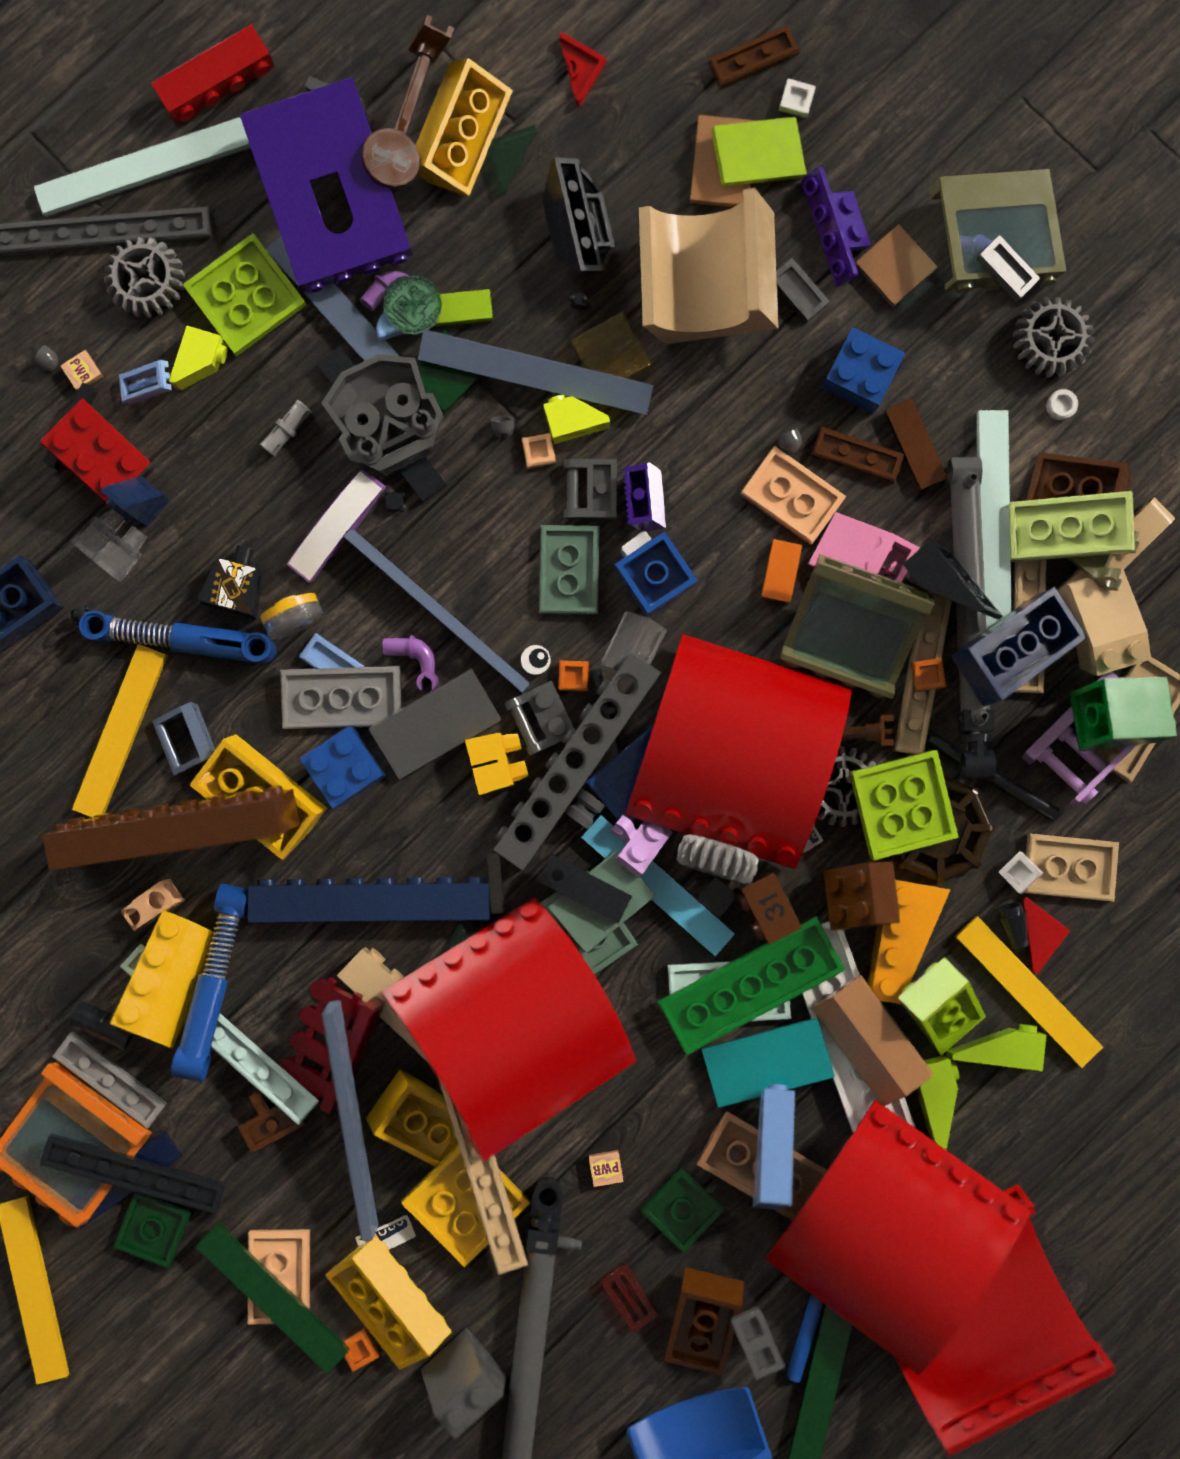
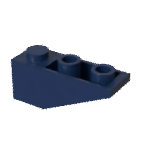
[101,476,171,527]

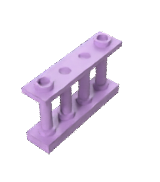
[1022,672,1137,807]

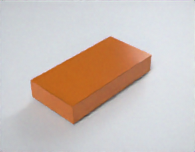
[761,539,802,604]

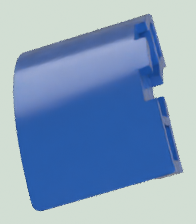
[627,1387,772,1459]

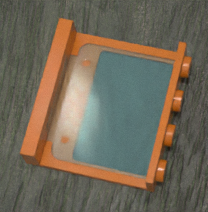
[0,1062,152,1227]

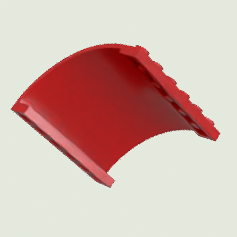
[625,634,852,869]
[381,898,636,1162]
[765,1100,1032,1375]
[895,1184,1115,1457]

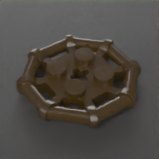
[895,776,995,884]

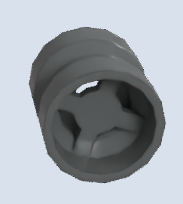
[564,789,605,829]

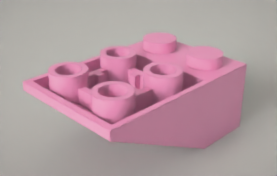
[808,512,920,583]

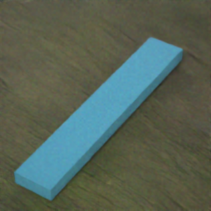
[581,815,735,956]

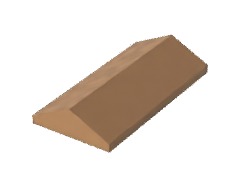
[811,975,933,1106]
[697,1111,828,1221]

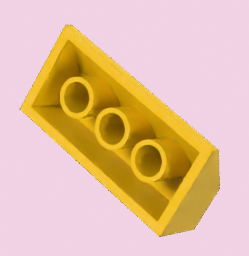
[416,58,513,196]
[190,734,328,860]
[111,910,215,1049]
[325,1236,452,1370]

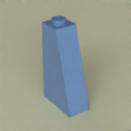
[753,1084,795,1210]

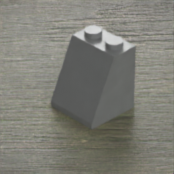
[421,1327,506,1439]

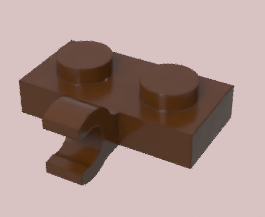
[238,1090,307,1153]

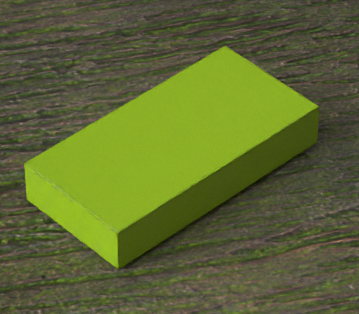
[432,289,493,326]

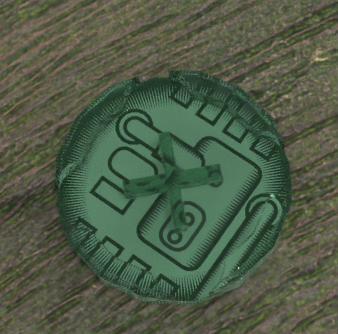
[383,275,442,335]

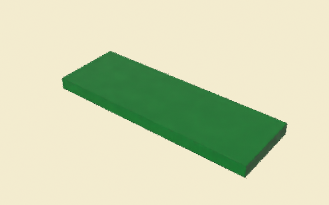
[658,916,846,1055]

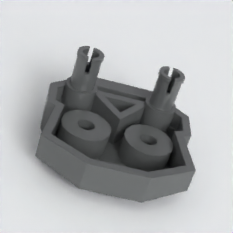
[321,354,444,476]

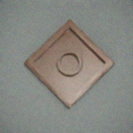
[855,224,938,307]

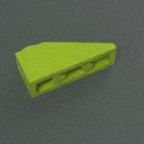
[946,1024,1046,1071]
[916,1055,960,1150]

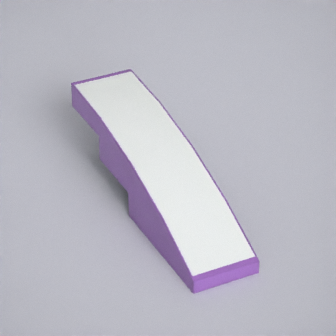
[287,468,386,583]

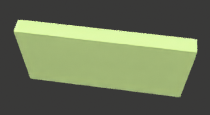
[1009,491,1135,562]

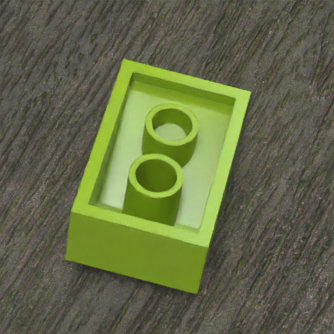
[898,957,986,1056]

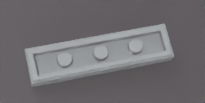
[52,1032,168,1129]

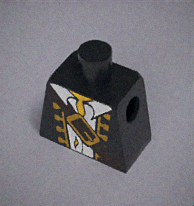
[197,545,262,619]

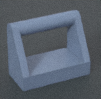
[152,702,216,776]

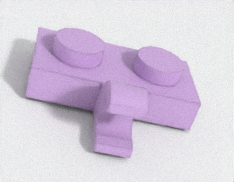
[610,815,672,878]

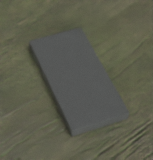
[369,668,502,780]

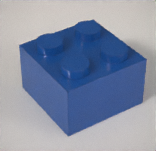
[822,327,905,414]
[614,531,698,618]
[300,725,386,809]

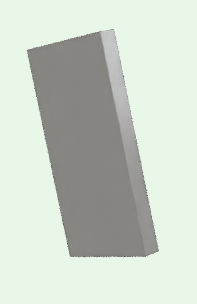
[280,666,401,729]

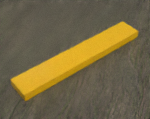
[72,644,168,818]
[954,916,1103,1068]
[0,1196,69,1384]

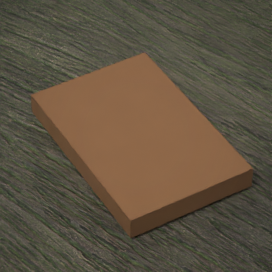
[690,115,756,207]

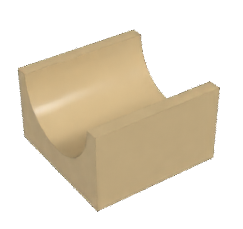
[639,188,778,344]

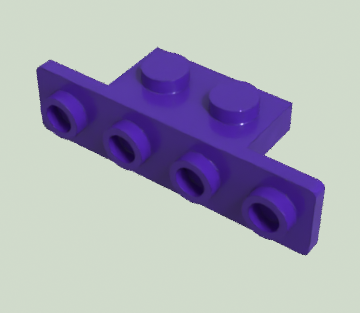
[801,166,871,287]

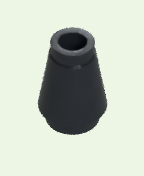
[997,902,1029,949]

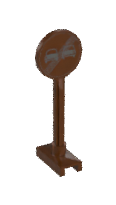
[361,14,454,188]

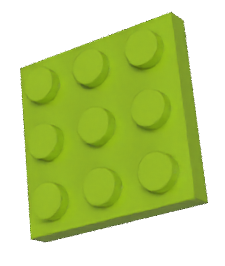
[182,233,307,357]
[849,750,959,860]

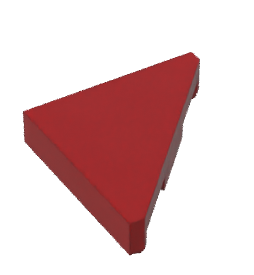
[559,32,607,107]
[1021,896,1070,974]

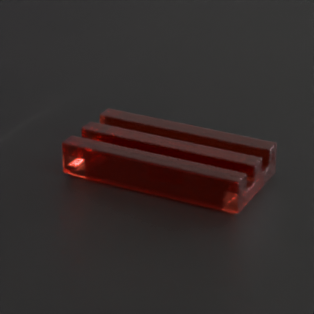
[600,1262,658,1333]

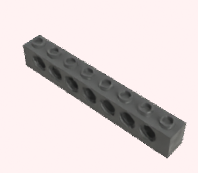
[494,652,661,870]

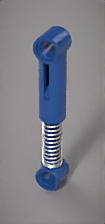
[79,610,276,665]
[171,883,248,1083]

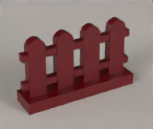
[279,977,386,1114]

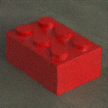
[39,398,151,506]

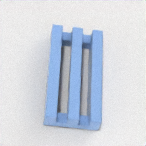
[119,360,172,405]

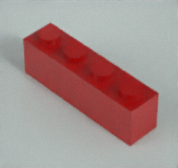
[151,24,275,124]

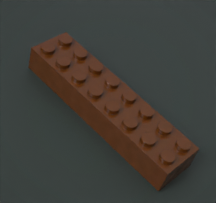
[42,785,300,870]

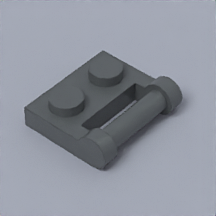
[564,459,617,520]
[503,681,575,757]

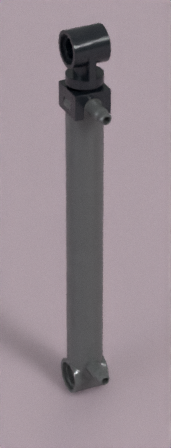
[947,457,996,780]
[501,1177,582,1459]

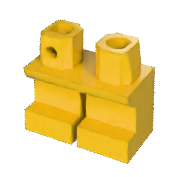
[465,732,529,796]

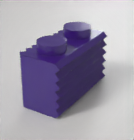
[623,463,666,532]

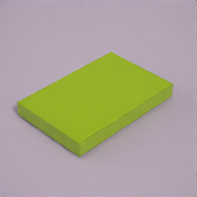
[711,117,806,187]

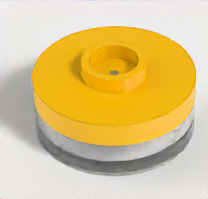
[260,593,325,639]

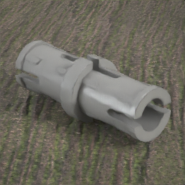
[260,400,312,457]

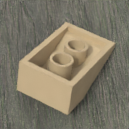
[1067,568,1151,676]

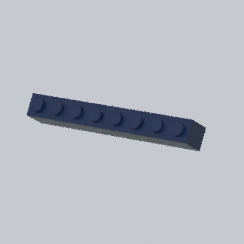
[248,877,491,922]

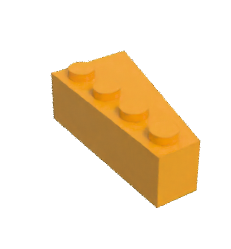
[867,880,950,1004]

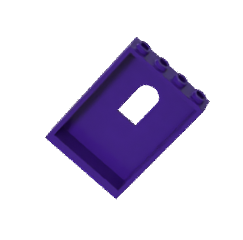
[239,77,413,293]

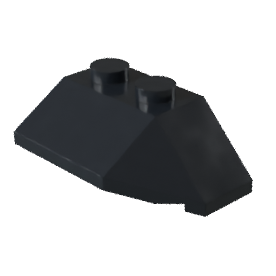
[543,157,615,273]

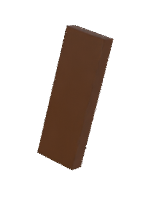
[708,25,800,89]
[884,399,948,491]
[811,427,904,484]

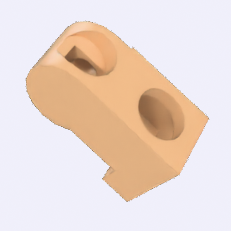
[121,879,185,932]

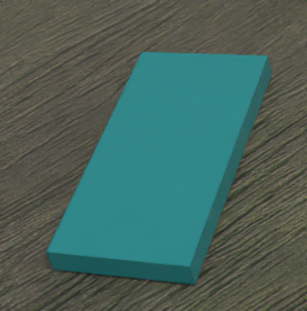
[702,1017,835,1108]

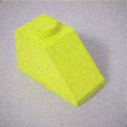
[169,326,228,390]
[543,395,610,444]

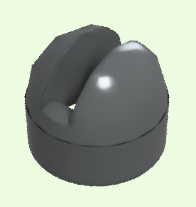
[33,345,59,371]
[490,416,514,439]
[776,428,802,453]

